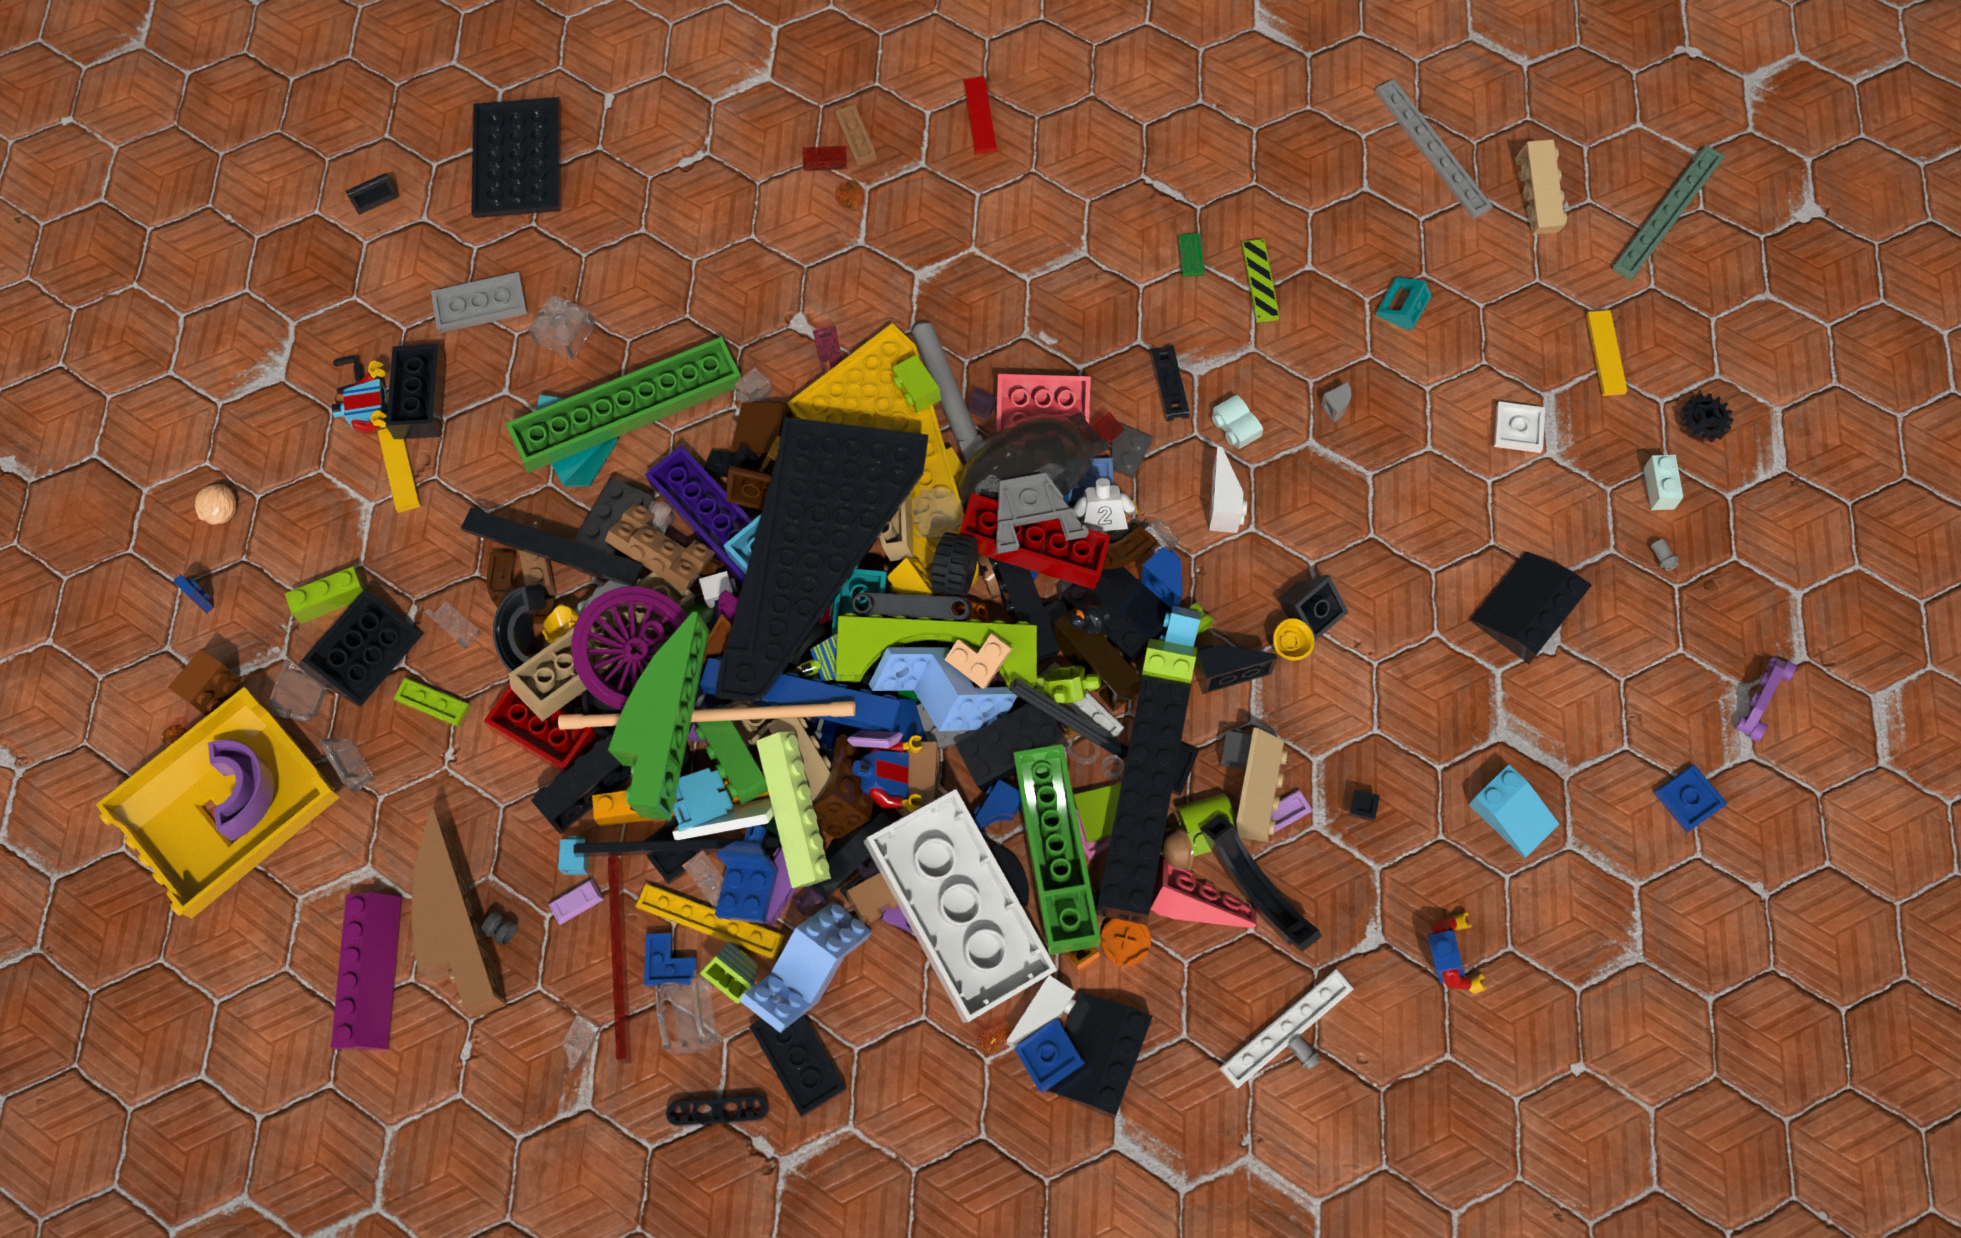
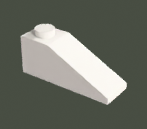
[1007,975,1077,1047]

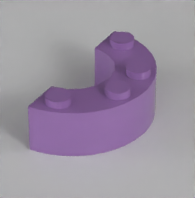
[208,740,274,841]

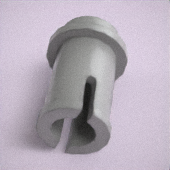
[1651,539,1679,571]
[1288,1036,1321,1071]

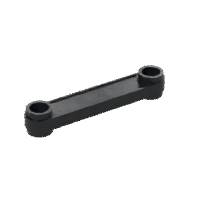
[852,593,972,619]

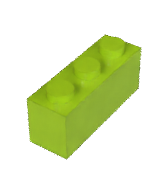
[285,566,367,624]

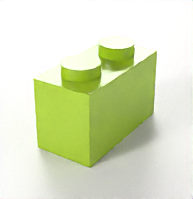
[892,354,941,413]

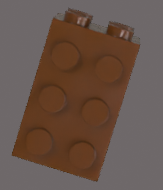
[813,733,874,839]

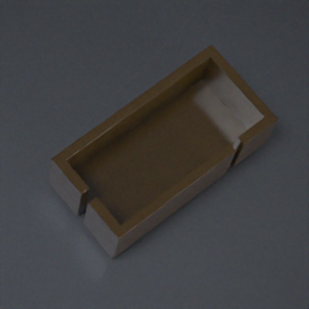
[1053,606,1140,712]

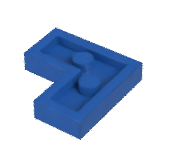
[644,933,697,987]

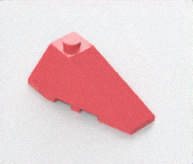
[1150,859,1257,928]

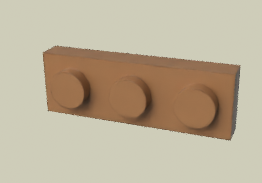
[835,104,877,167]

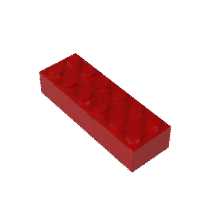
[959,493,1111,590]

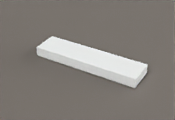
[1041,662,1124,738]

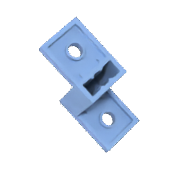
[869,647,1017,731]
[740,902,872,1033]

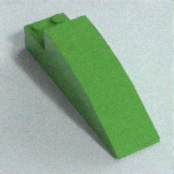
[608,612,710,821]
[1013,744,1101,955]

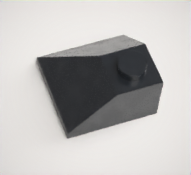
[1278,575,1348,641]

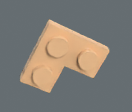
[944,634,1014,689]

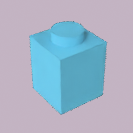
[558,836,590,875]

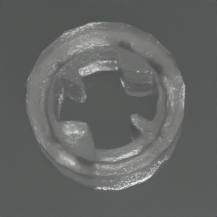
[1102,755,1124,780]

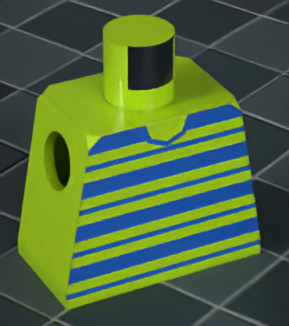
[800,634,837,681]
[700,942,757,1004]

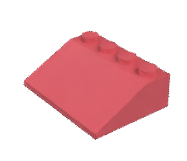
[996,374,1091,446]

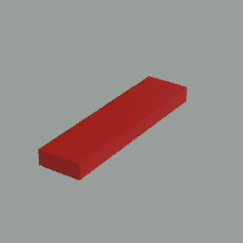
[964,76,997,155]

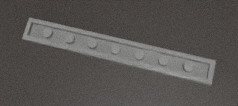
[1375,79,1493,219]

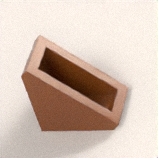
[703,614,732,664]

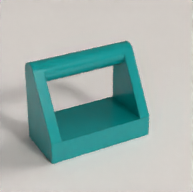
[1376,277,1432,330]

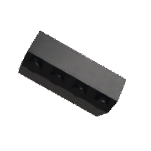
[1470,552,1592,664]
[1061,567,1172,665]
[298,589,423,707]
[1046,991,1153,1119]

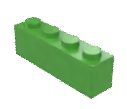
[694,704,768,805]

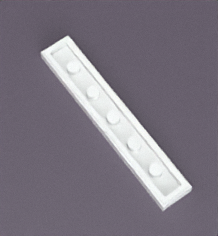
[1220,969,1354,1089]

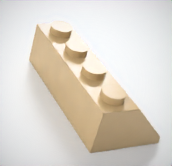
[1236,728,1288,843]

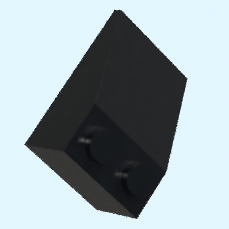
[1194,645,1277,695]

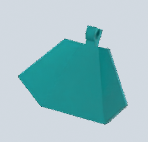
[536,395,619,487]

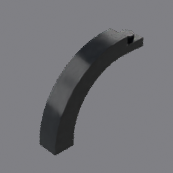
[1200,814,1322,952]

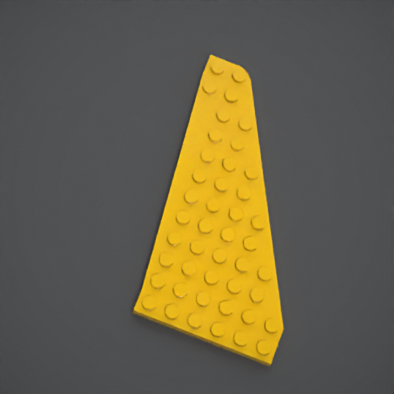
[786,323,979,597]

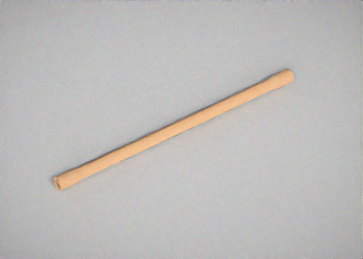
[558,701,856,730]

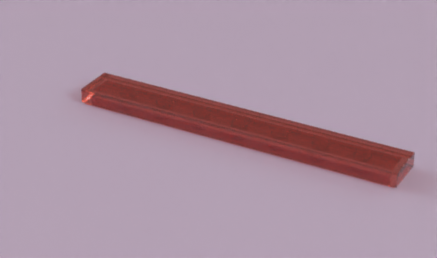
[608,856,631,1064]

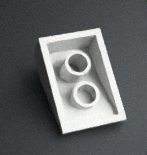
[1209,447,1247,533]

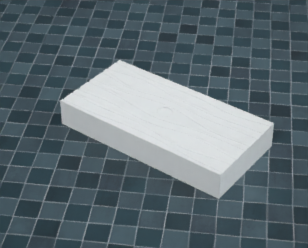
[864,789,1057,1023]

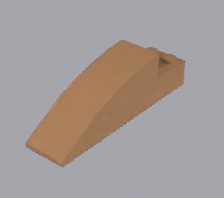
[411,809,507,1017]

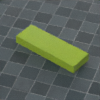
[393,678,470,727]

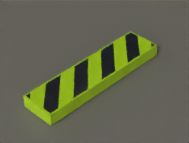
[1242,239,1279,323]

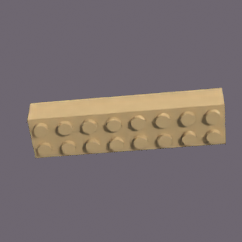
[509,572,695,721]

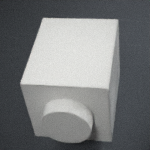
[699,571,738,609]

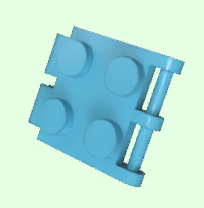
[673,768,733,832]

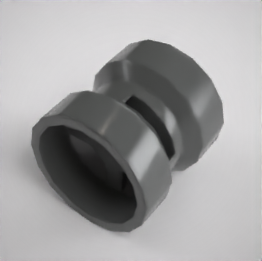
[481,911,517,946]

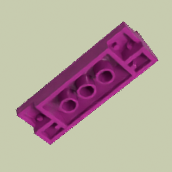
[331,892,402,1051]

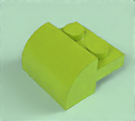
[1176,793,1238,856]

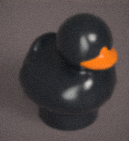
[1070,604,1110,634]

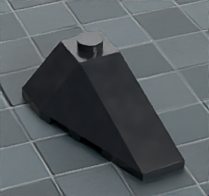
[810,804,893,901]

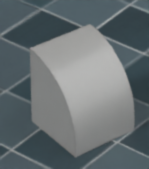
[1321,382,1351,423]

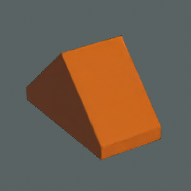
[1063,948,1100,976]

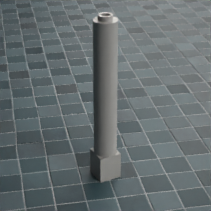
[912,322,990,476]

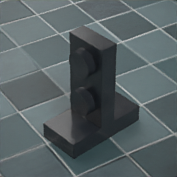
[703,446,769,478]

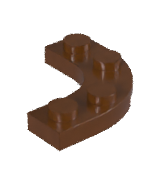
[1102,525,1157,570]
[486,552,556,624]

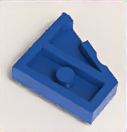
[173,574,214,613]

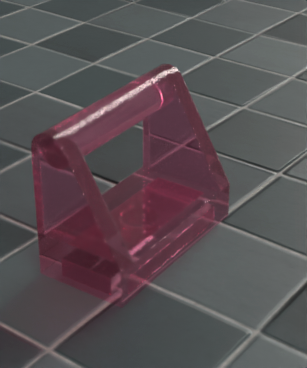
[813,326,841,375]

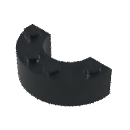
[493,584,546,672]

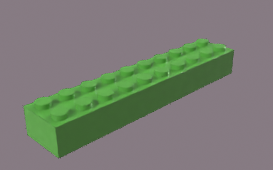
[506,337,741,473]

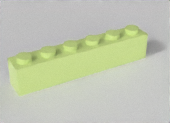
[756,732,831,888]

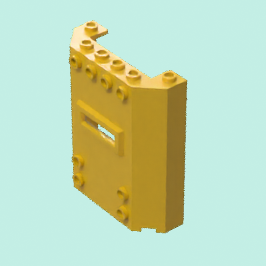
[96,687,340,919]

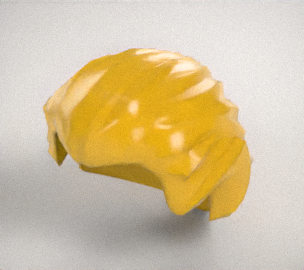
[543,604,579,644]

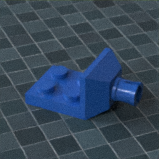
[715,825,778,924]

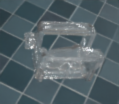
[655,970,722,1055]

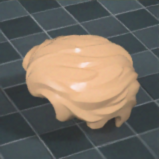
[195,484,236,525]

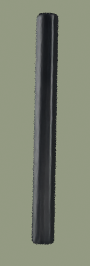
[1009,678,1129,759]

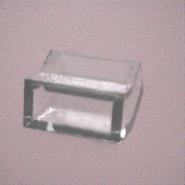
[1145,519,1179,553]

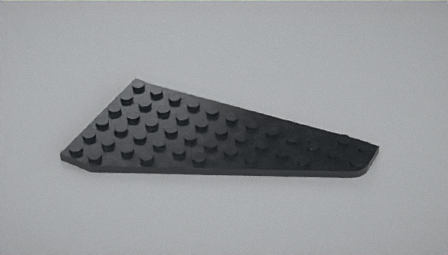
[715,417,928,702]

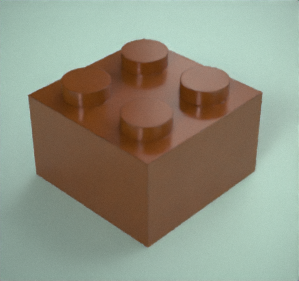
[168,649,241,716]

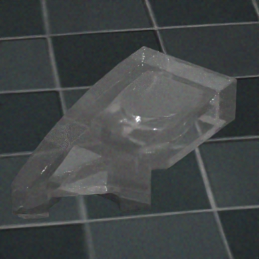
[562,1015,602,1071]

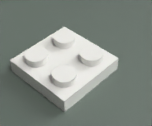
[1494,402,1545,453]

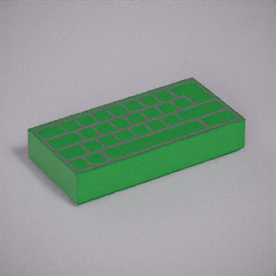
[1178,233,1205,277]

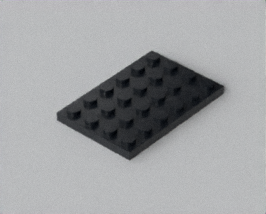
[471,97,561,218]

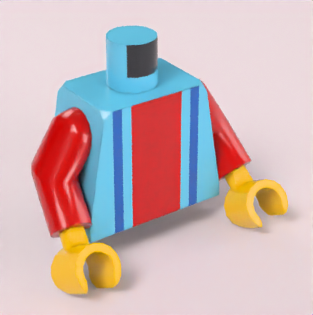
[332,361,387,434]

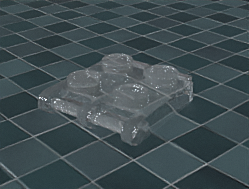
[268,660,327,723]

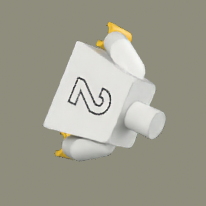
[1068,478,1138,532]

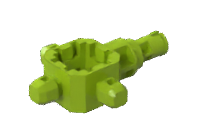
[1005,665,1101,704]

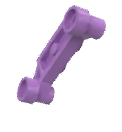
[1736,656,1798,742]

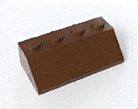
[726,465,772,510]

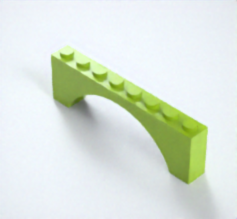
[835,613,1037,688]

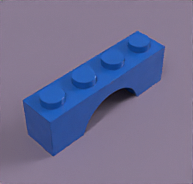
[972,780,1022,835]

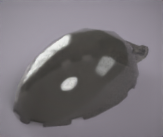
[957,412,1110,505]

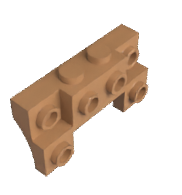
[605,502,715,592]

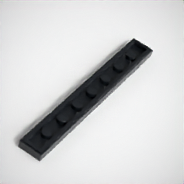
[461,508,644,587]
[574,837,779,857]

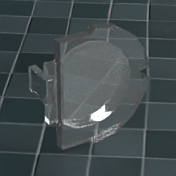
[913,487,964,540]

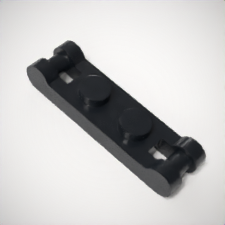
[1150,345,1190,422]

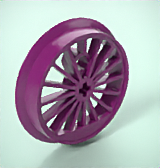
[571,587,688,711]

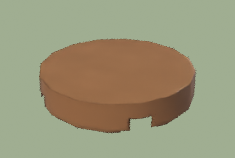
[978,554,1001,599]

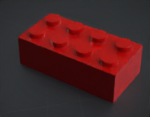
[484,685,598,772]

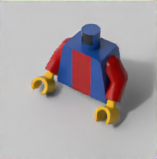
[852,735,922,813]
[1428,913,1487,994]

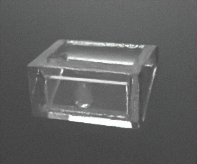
[319,738,375,793]

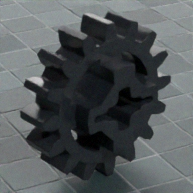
[1679,393,1734,443]

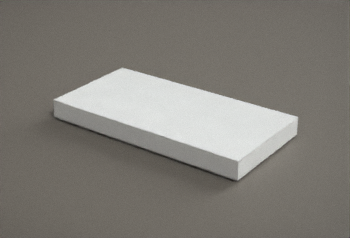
[672,798,774,840]

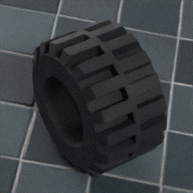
[931,532,978,597]

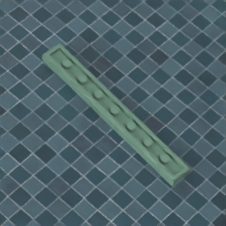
[1611,145,1725,281]

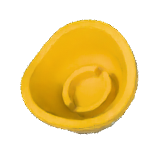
[1273,619,1315,661]

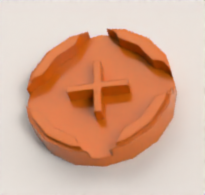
[1100,918,1151,967]

